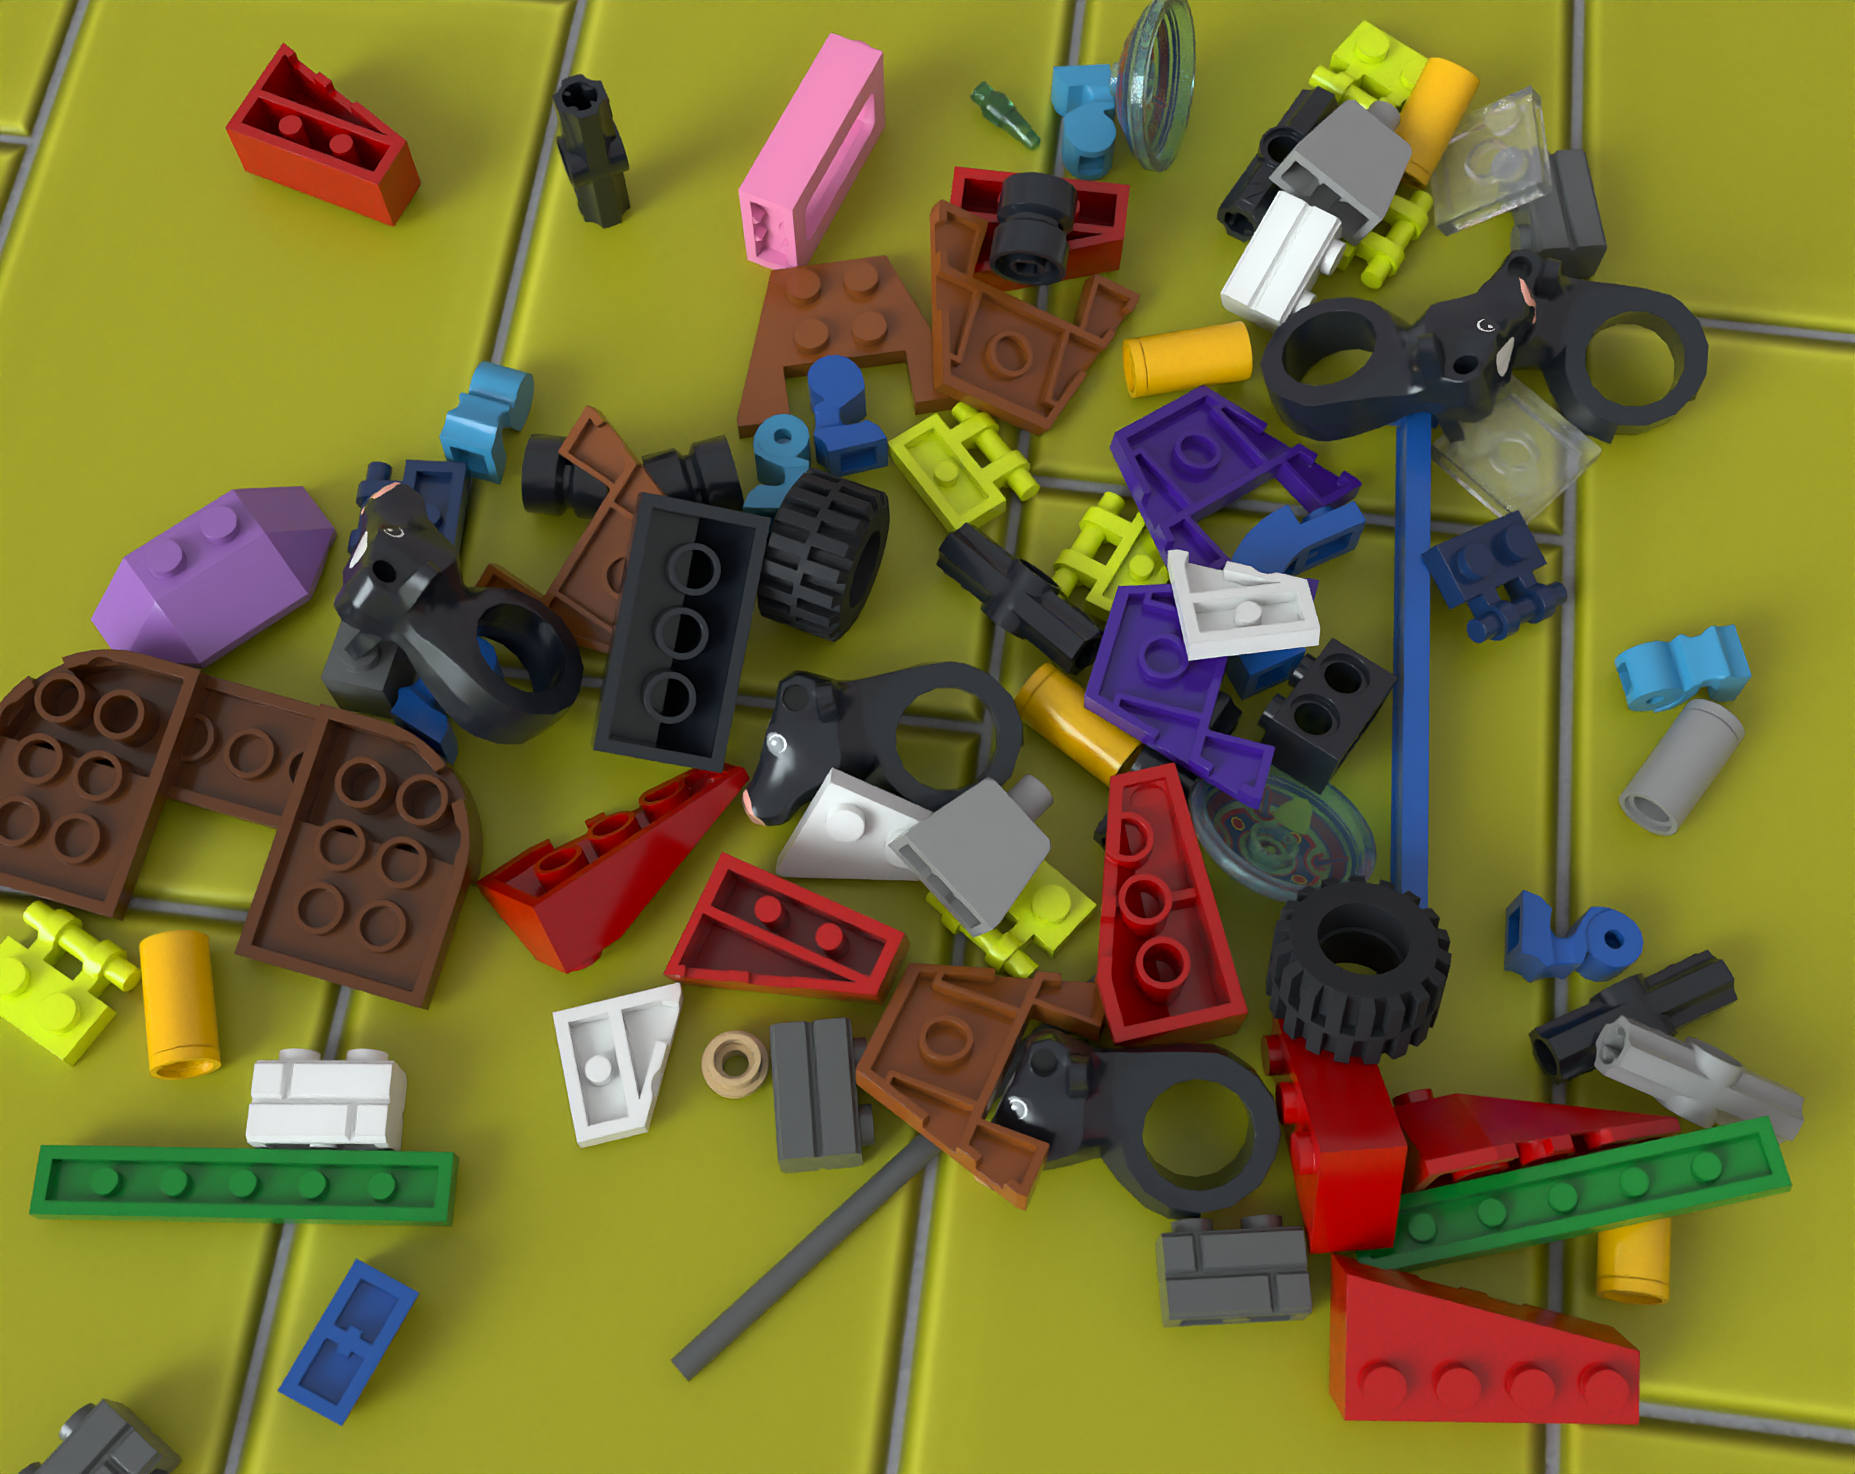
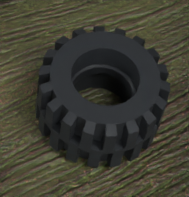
[757,468,890,642]
[1266,875,1452,1065]

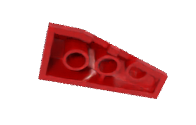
[476,762,749,974]
[1096,762,1248,1047]
[1392,1089,1681,1195]

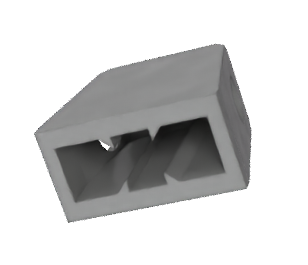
[1269,100,1412,247]
[888,775,1054,938]

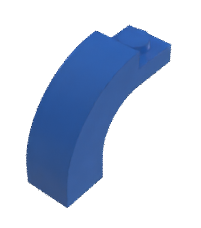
[1225,501,1366,701]

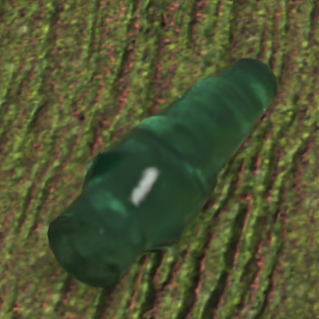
[970,81,1041,151]

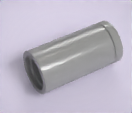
[1619,699,1745,836]

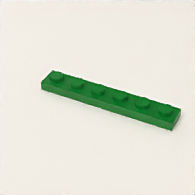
[1355,1115,1792,1272]
[29,1145,459,1226]

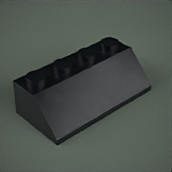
[591,492,771,773]

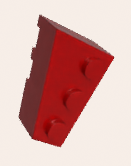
[225,42,421,227]

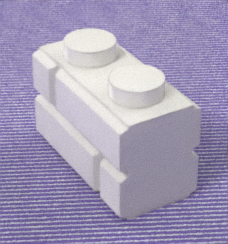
[1220,190,1346,334]
[246,1049,407,1151]

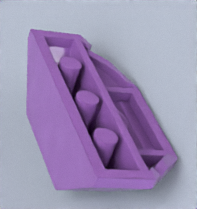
[91,486,337,669]

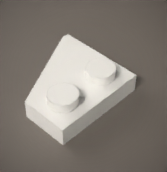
[1168,549,1321,661]
[776,768,934,881]
[552,982,684,1148]

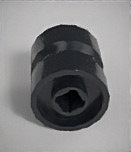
[989,172,1079,286]
[521,433,610,519]
[641,435,744,512]

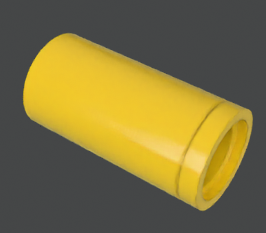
[1394,57,1480,190]
[1122,321,1252,399]
[1014,662,1146,787]
[139,930,221,1080]
[1596,1217,1672,1305]

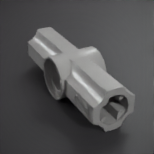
[1594,1015,1804,1145]

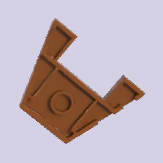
[930,199,1140,436]
[737,255,960,439]
[475,405,667,653]
[855,963,1107,1211]

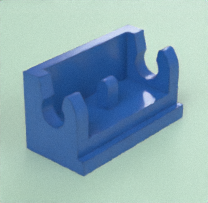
[278,1258,420,1426]

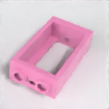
[738,33,885,270]

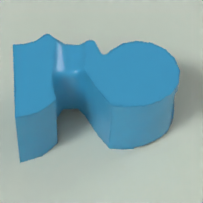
[1051,64,1119,181]
[439,361,534,484]
[743,414,812,534]
[1614,624,1752,713]

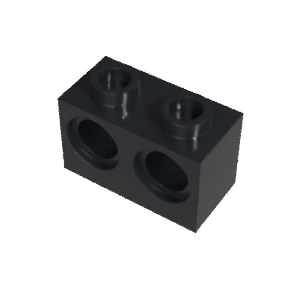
[1257,637,1398,795]

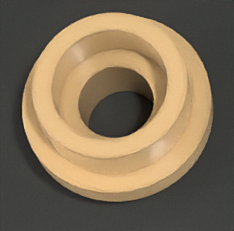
[701,1030,769,1099]

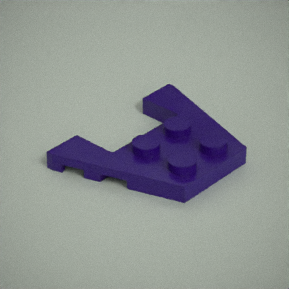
[1109,385,1362,571]
[1084,578,1319,810]

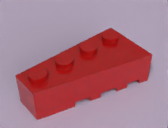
[1329,1253,1640,1425]

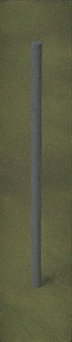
[671,973,1097,1382]

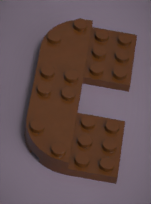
[0,649,483,1010]

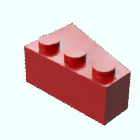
[950,166,1130,292]
[663,852,911,1005]
[1261,1016,1408,1254]

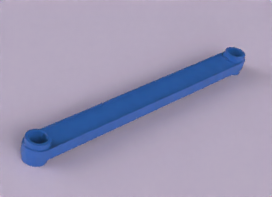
[1376,411,1439,975]

